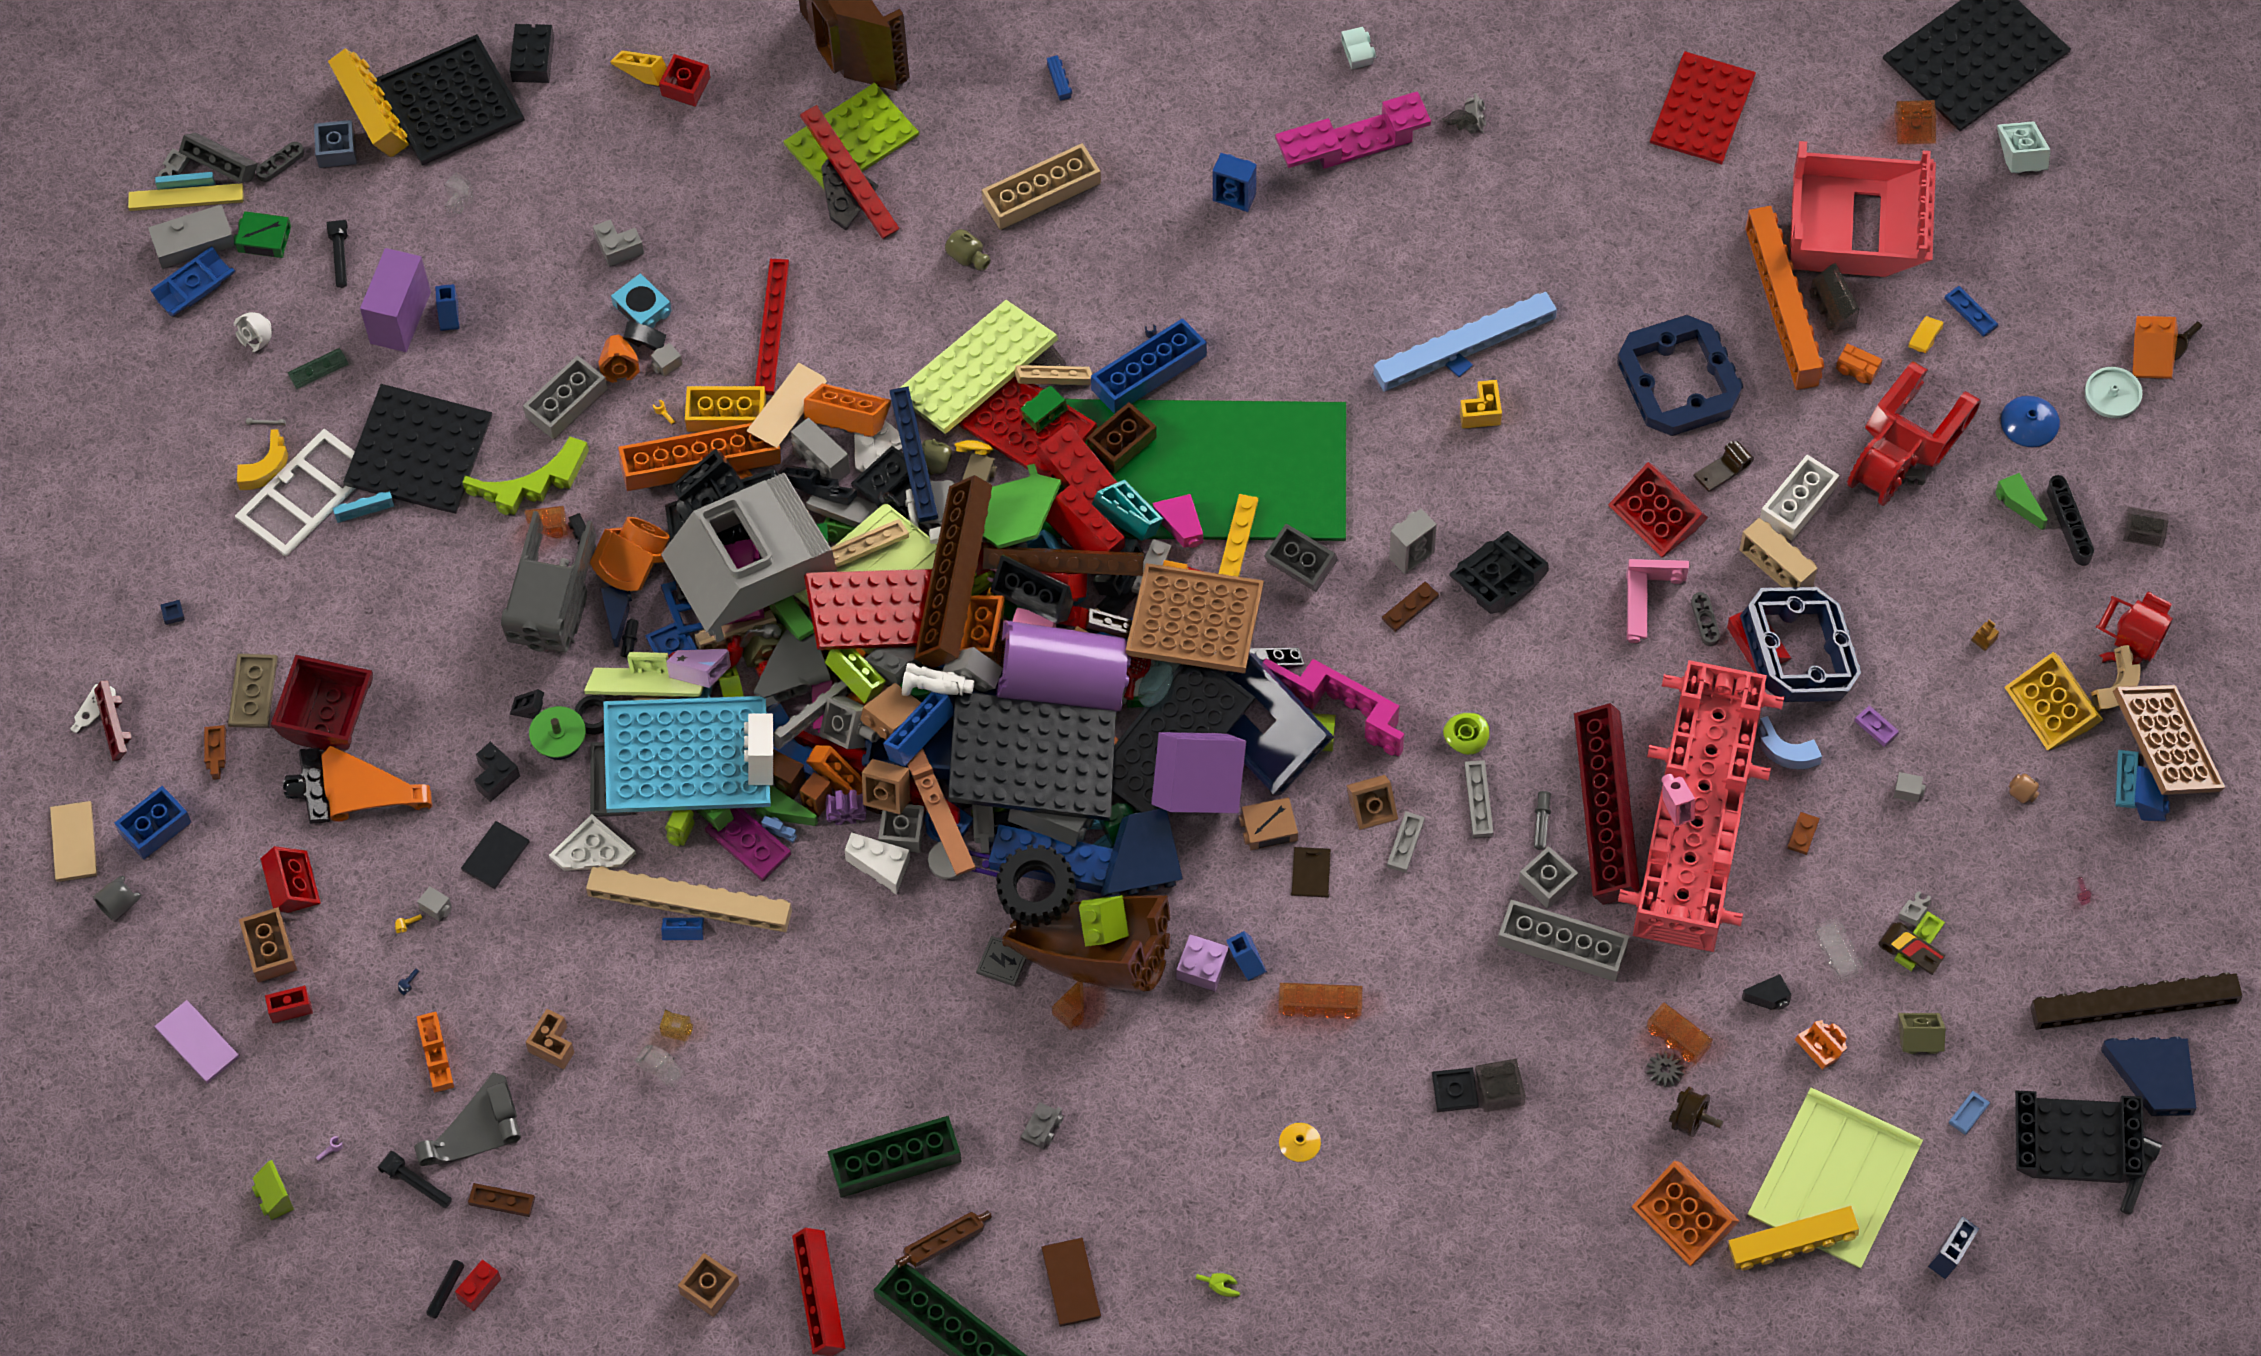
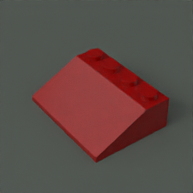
[1608,462,1709,557]

